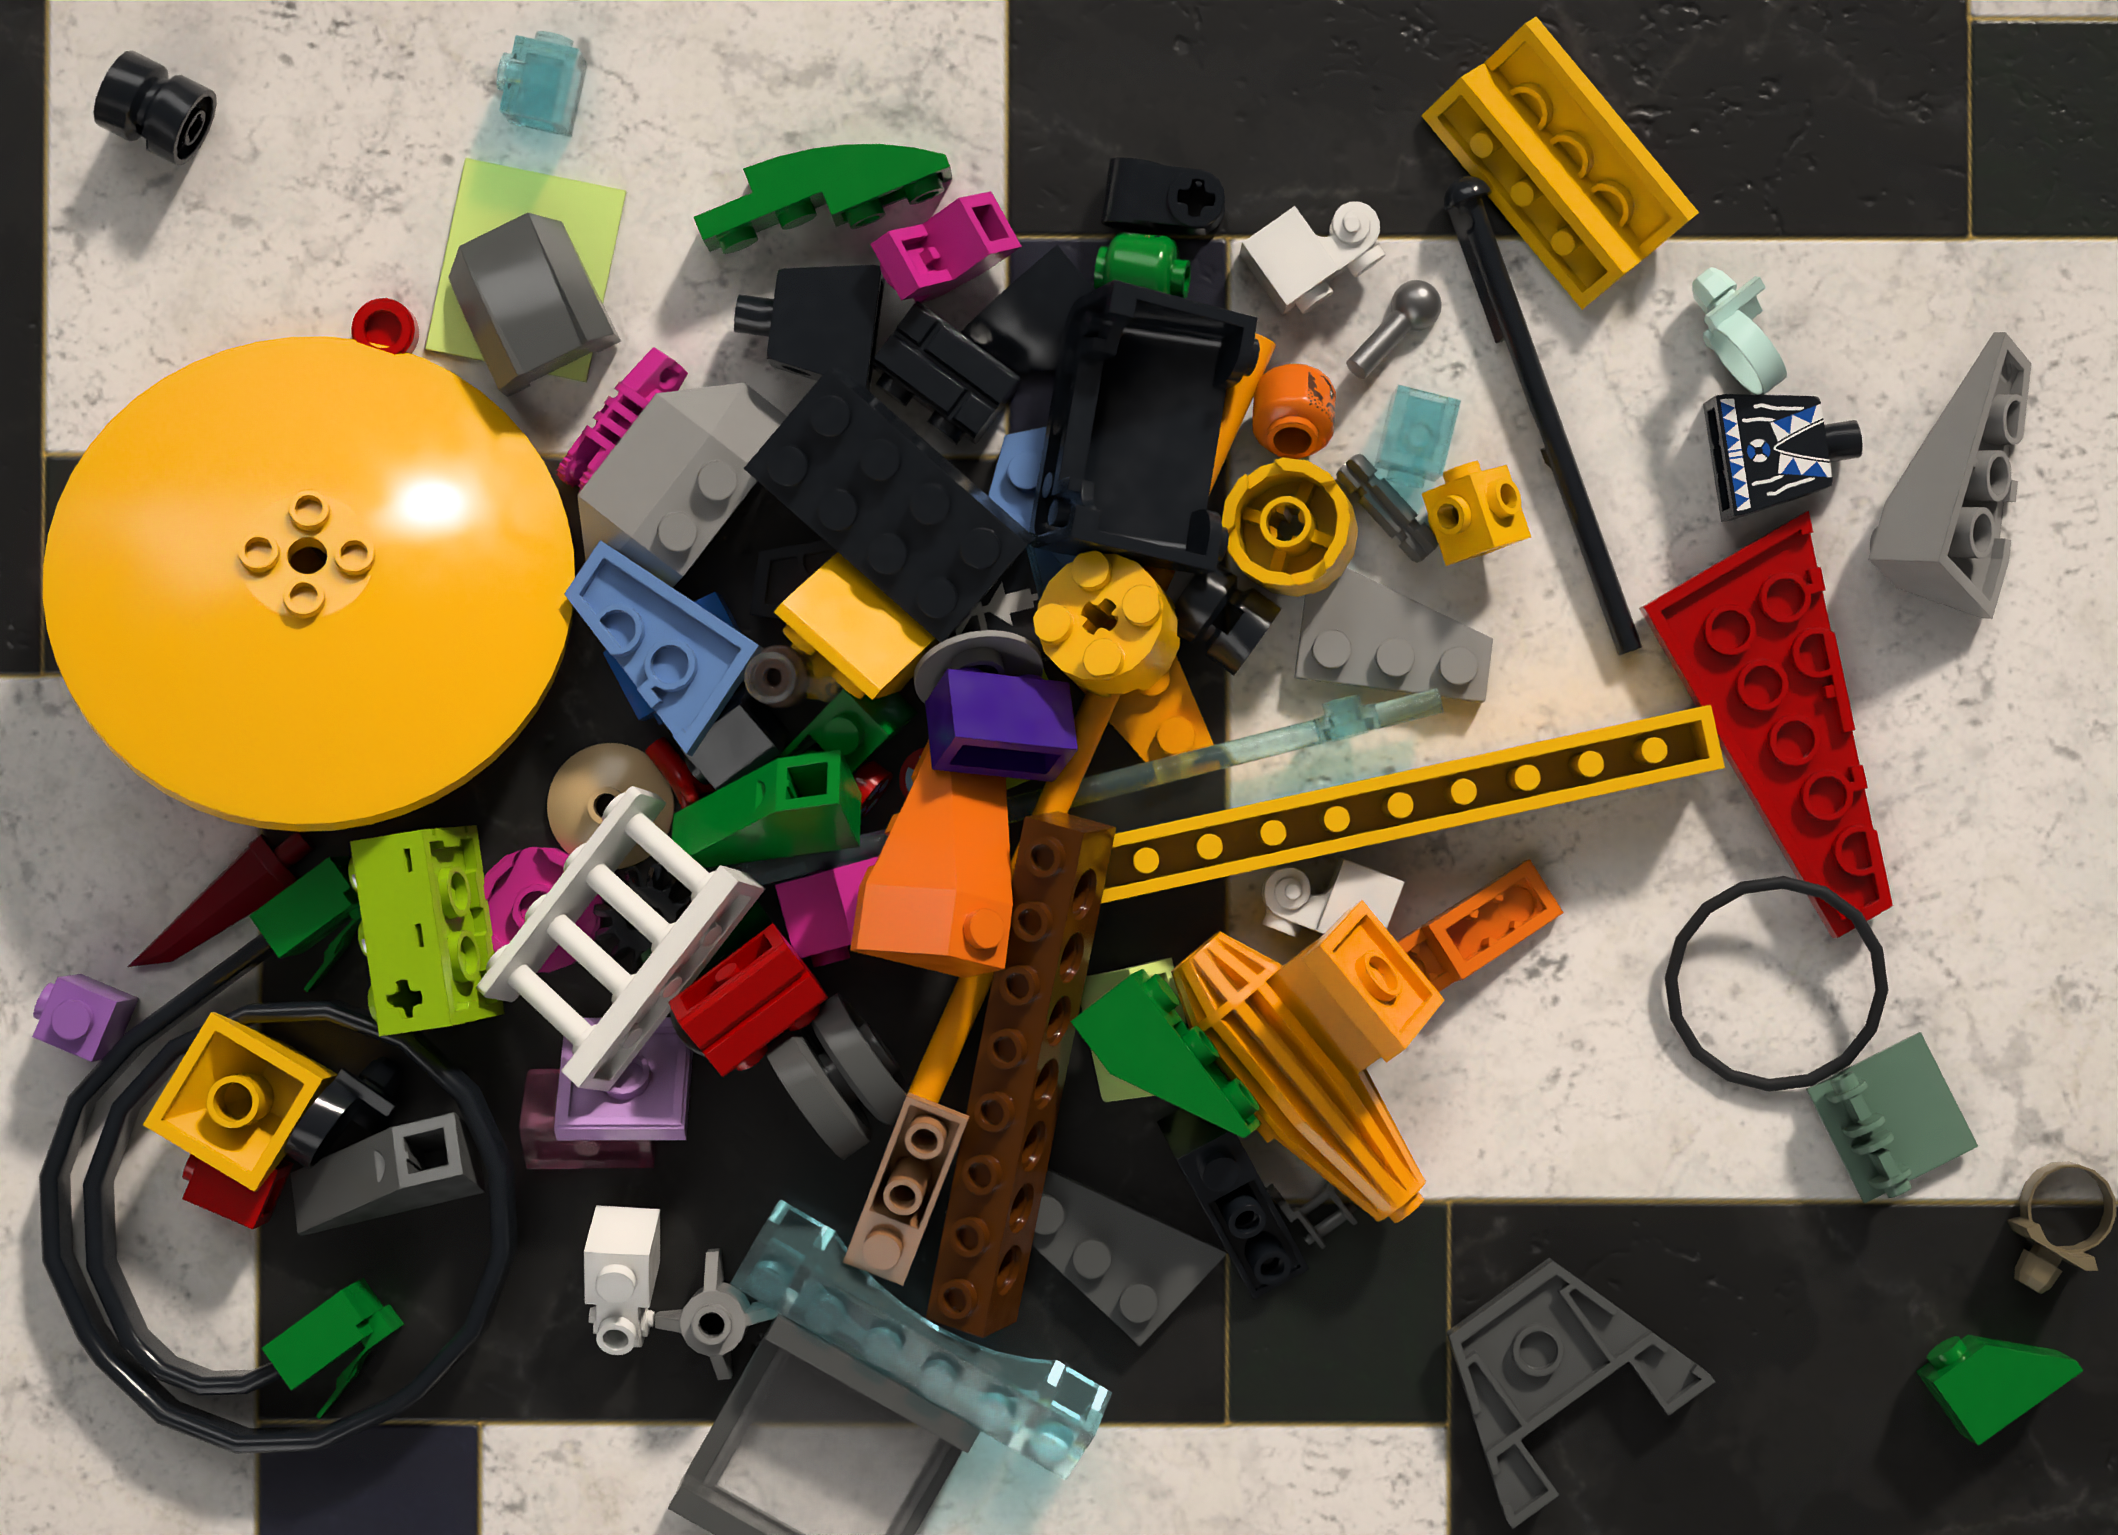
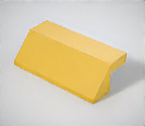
[1421,16,1699,310]

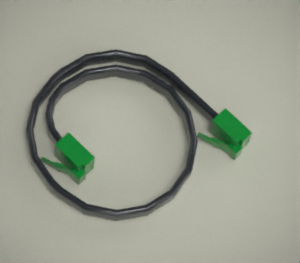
[39,855,518,1454]

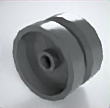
[766,992,910,1160]

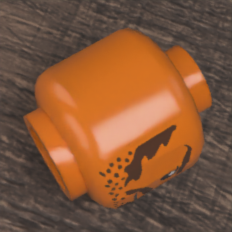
[1252,363,1336,459]

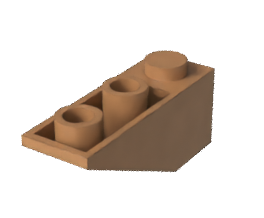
[843,1092,969,1286]

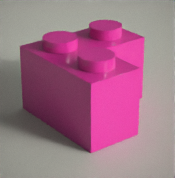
[775,856,879,968]

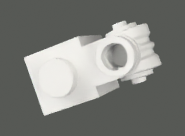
[1239,202,1386,316]
[1261,859,1404,938]
[584,1205,660,1355]

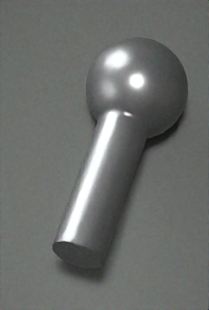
[1346,280,1442,379]

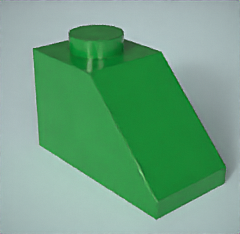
[1916,1335,2083,1446]

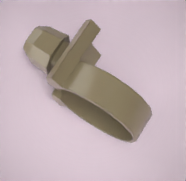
[2007,1161,2116,1294]

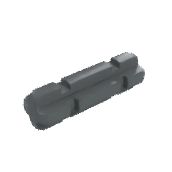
[1336,454,1439,563]

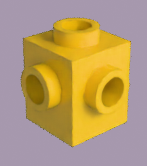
[1421,460,1531,566]

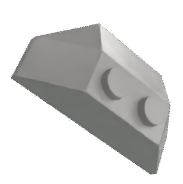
[577,383,787,588]

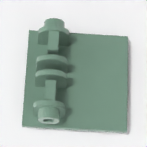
[1806,1032,1978,1203]

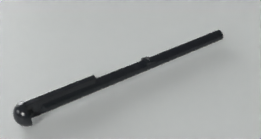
[1444,176,1642,656]

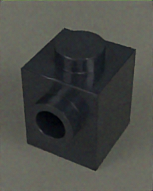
[681,683,789,791]

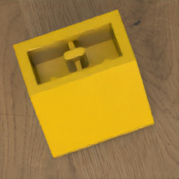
[774,552,941,700]

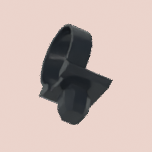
[284,1057,403,1170]

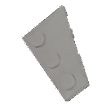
[1294,568,1493,703]

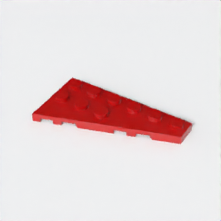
[1639,510,1893,938]

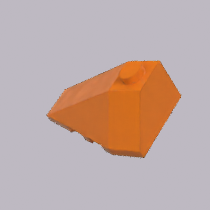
[850,740,1013,978]

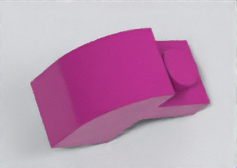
[870,191,1022,304]

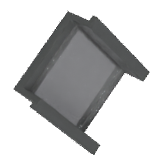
[668,1314,981,1535]

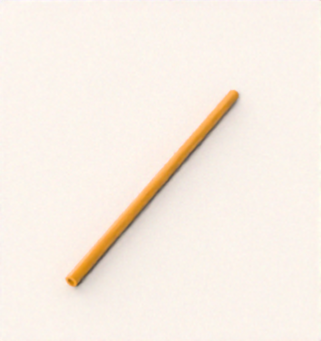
[907,333,1276,1104]

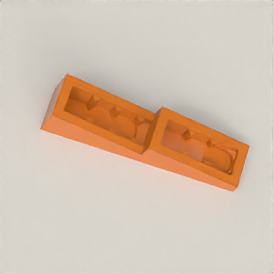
[1397,859,1564,992]

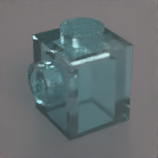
[497,31,588,137]
[1374,385,1461,488]

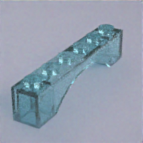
[730,1199,1112,1480]

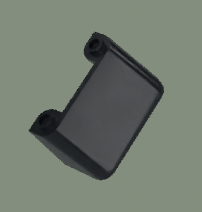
[1029,280,1260,575]

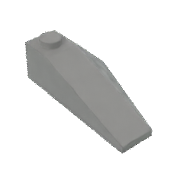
[1868,332,2032,619]

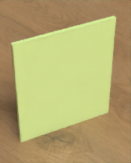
[425,158,627,382]

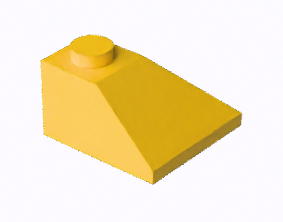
[143,1012,338,1192]

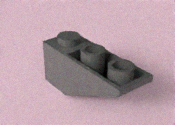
[290,1112,485,1236]

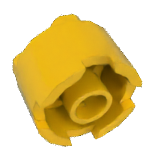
[1222,457,1358,597]
[1033,550,1180,697]

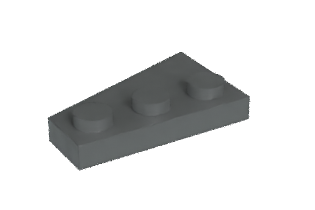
[1032,1168,1227,1346]

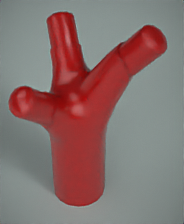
[645,737,716,809]

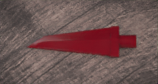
[127,832,315,967]

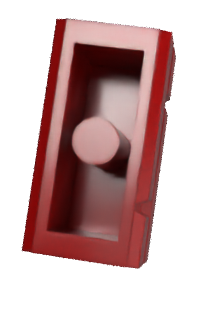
[668,923,828,1077]

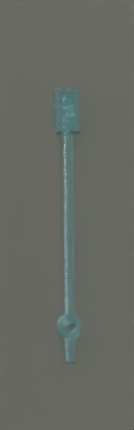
[705,688,1443,887]

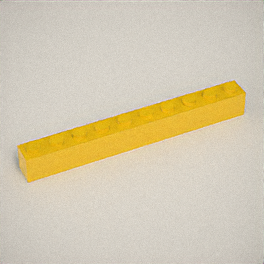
[1101,705,1725,903]

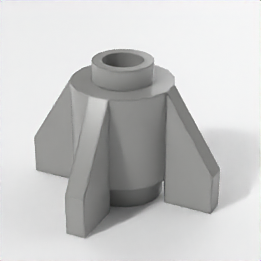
[654,1248,785,1380]

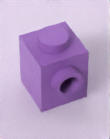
[32,974,139,1062]

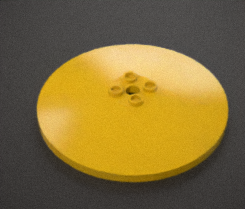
[43,337,575,832]

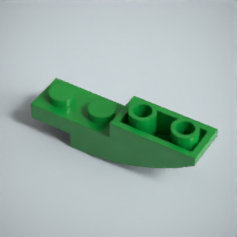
[693,144,952,254]

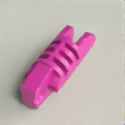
[556,347,688,492]

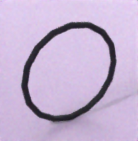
[1664,876,1889,1092]

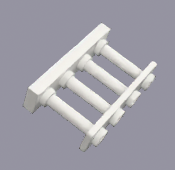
[476,786,765,1091]

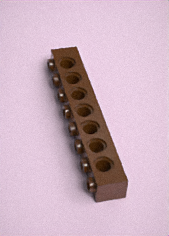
[926,811,1116,1338]

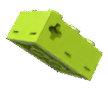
[348,825,505,1037]

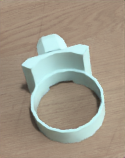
[1692,267,1787,395]

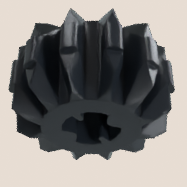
[593,864,692,972]

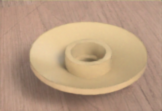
[547,743,675,869]

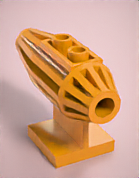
[1171,900,1445,1223]

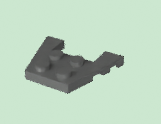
[1446,1258,1715,1529]

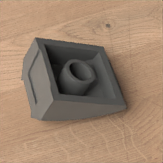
[448,213,621,397]

